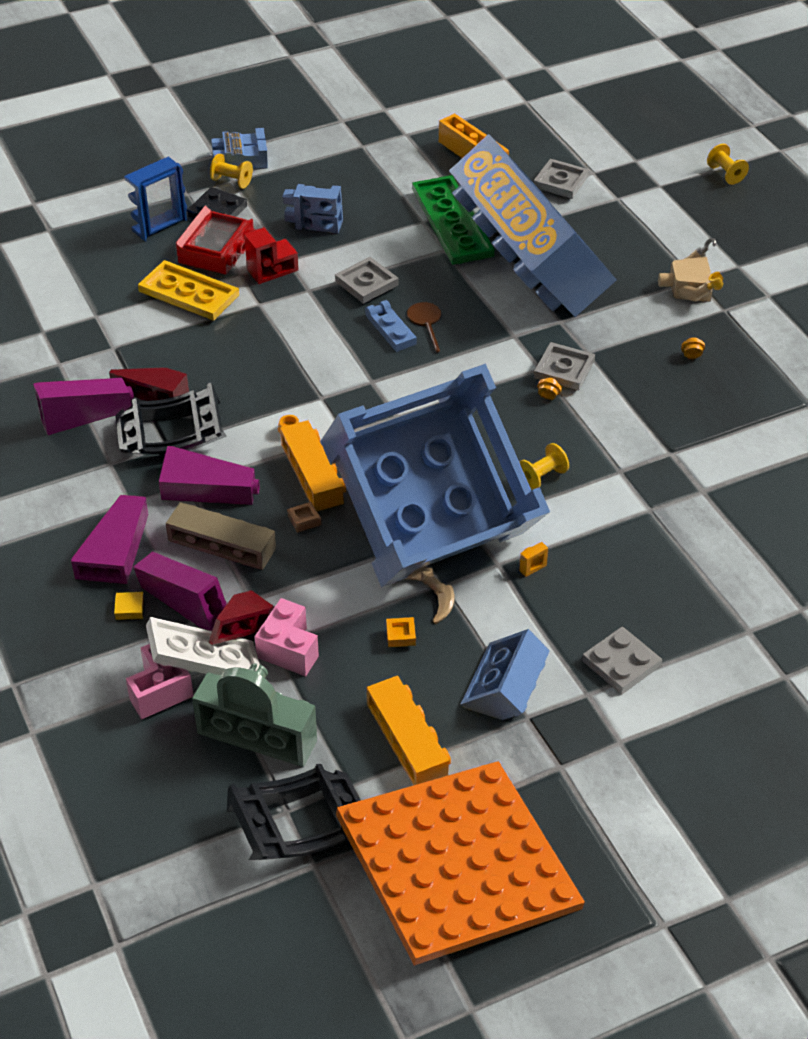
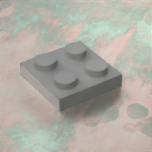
[534,159,589,199]
[335,257,399,304]
[534,342,595,391]
[582,626,662,695]

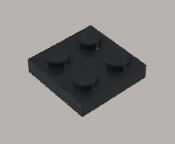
[187,187,247,219]

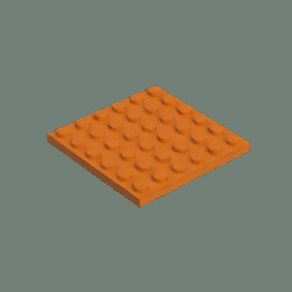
[336,761,585,966]

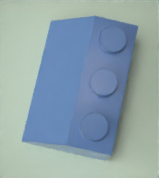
[461,629,550,720]

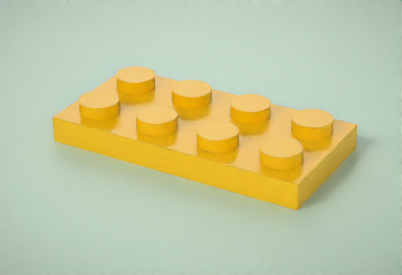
[138,260,239,321]

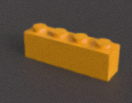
[438,113,509,158]
[280,420,346,511]
[367,675,451,785]

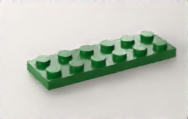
[412,175,495,265]

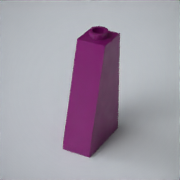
[33,378,134,435]
[159,446,260,505]
[71,495,149,584]
[133,551,227,631]

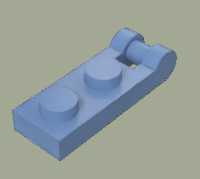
[365,300,417,352]

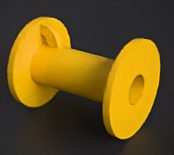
[707,143,749,185]
[210,153,253,189]
[519,443,569,490]

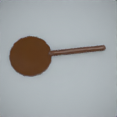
[407,302,441,353]

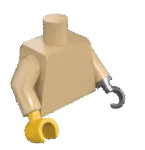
[658,238,723,302]

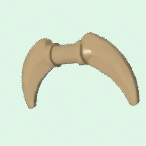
[403,566,455,624]

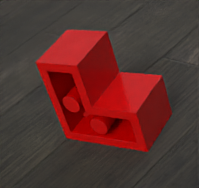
[244,227,299,284]

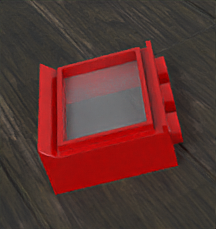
[176,205,256,275]

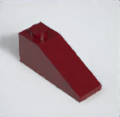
[109,367,189,401]
[209,590,275,645]

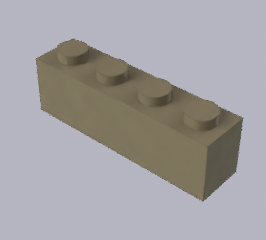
[166,502,276,570]

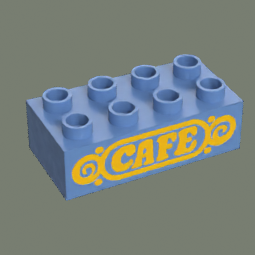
[449,134,617,317]

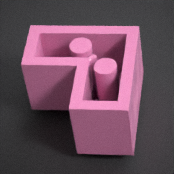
[254,598,319,676]
[126,644,194,720]

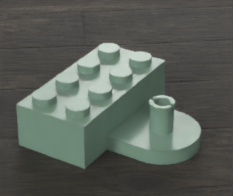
[192,663,317,767]

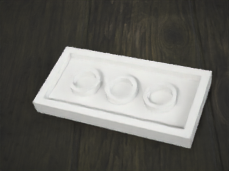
[146,617,260,675]

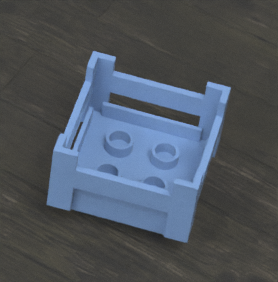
[320,364,550,588]

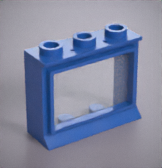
[124,156,187,242]

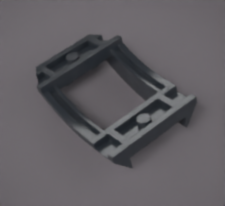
[115,383,227,455]
[227,764,361,860]

